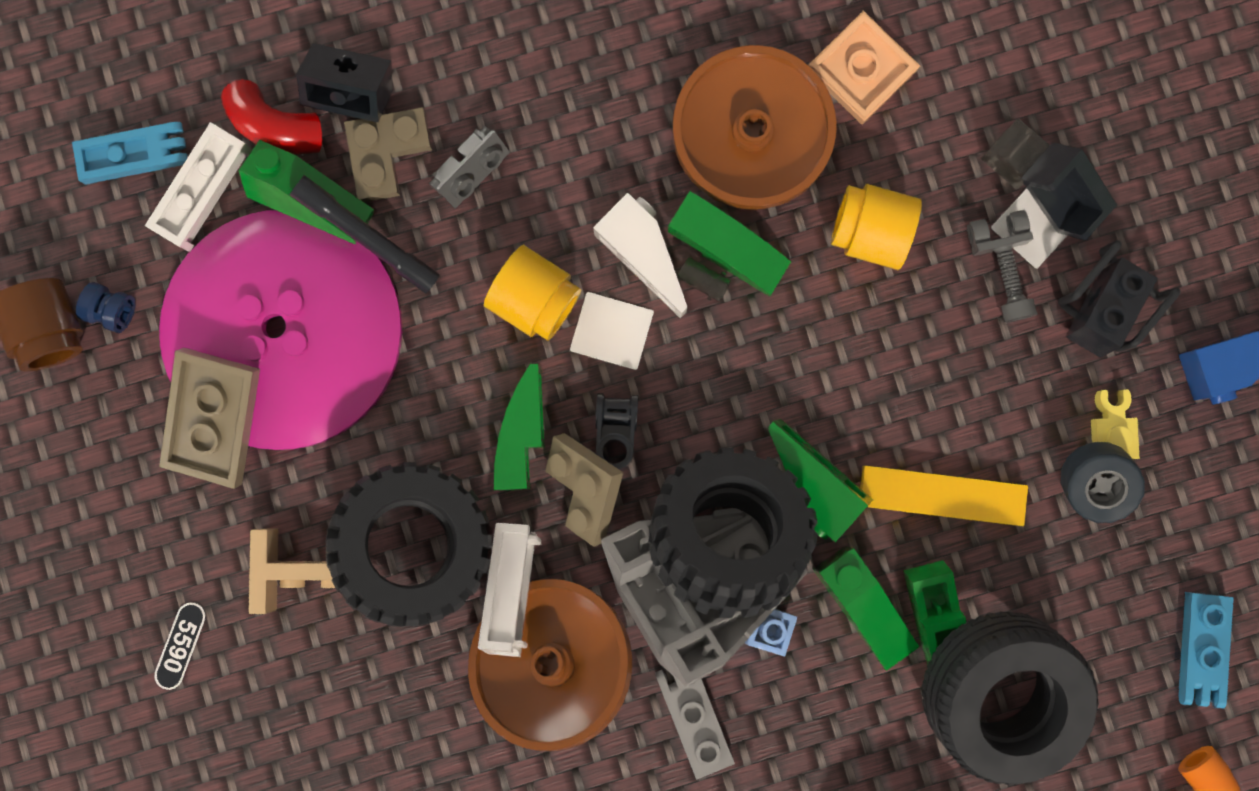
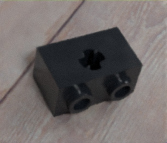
[296,43,393,123]
[1065,257,1158,358]

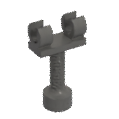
[967,210,1038,323]

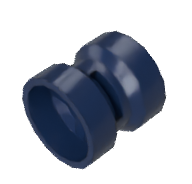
[76,282,136,333]

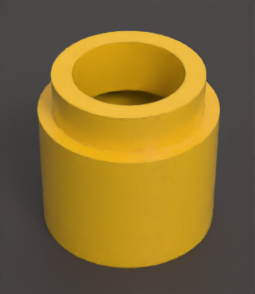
[831,184,922,270]
[484,245,581,341]

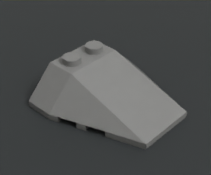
[601,508,808,686]

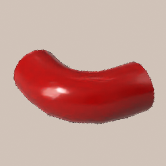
[221,79,322,154]

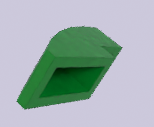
[668,191,791,297]
[494,364,545,490]
[903,560,967,665]

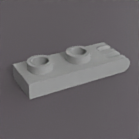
[655,670,735,780]

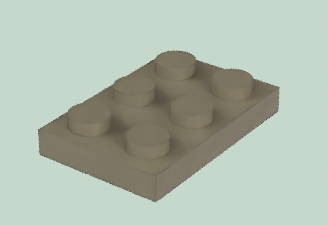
[159,348,260,489]

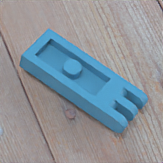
[72,122,188,185]
[1178,592,1233,708]

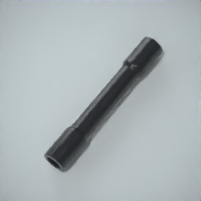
[289,175,440,294]

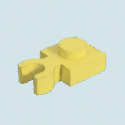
[1091,389,1140,459]

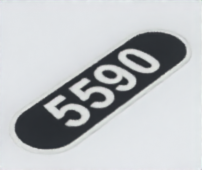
[155,603,205,690]

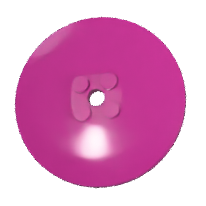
[159,210,402,450]

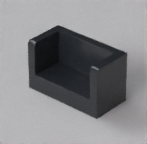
[1021,142,1117,241]

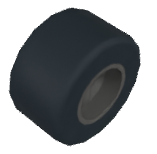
[1060,442,1145,523]

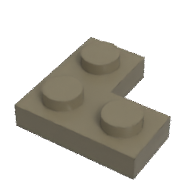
[344,107,432,203]
[545,433,623,547]

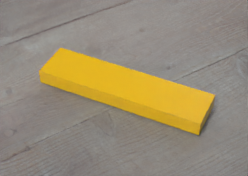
[860,466,1028,526]

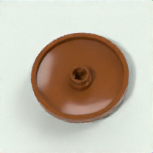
[673,45,837,209]
[468,579,632,751]

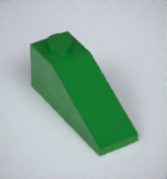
[238,140,374,244]
[768,419,873,542]
[813,546,919,671]

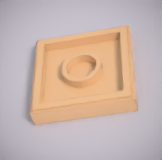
[809,11,920,125]

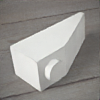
[593,193,687,318]

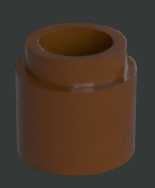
[0,278,83,371]

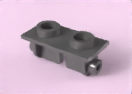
[429,126,510,209]

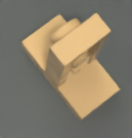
[249,528,335,614]

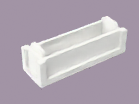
[145,122,252,252]
[478,523,542,657]

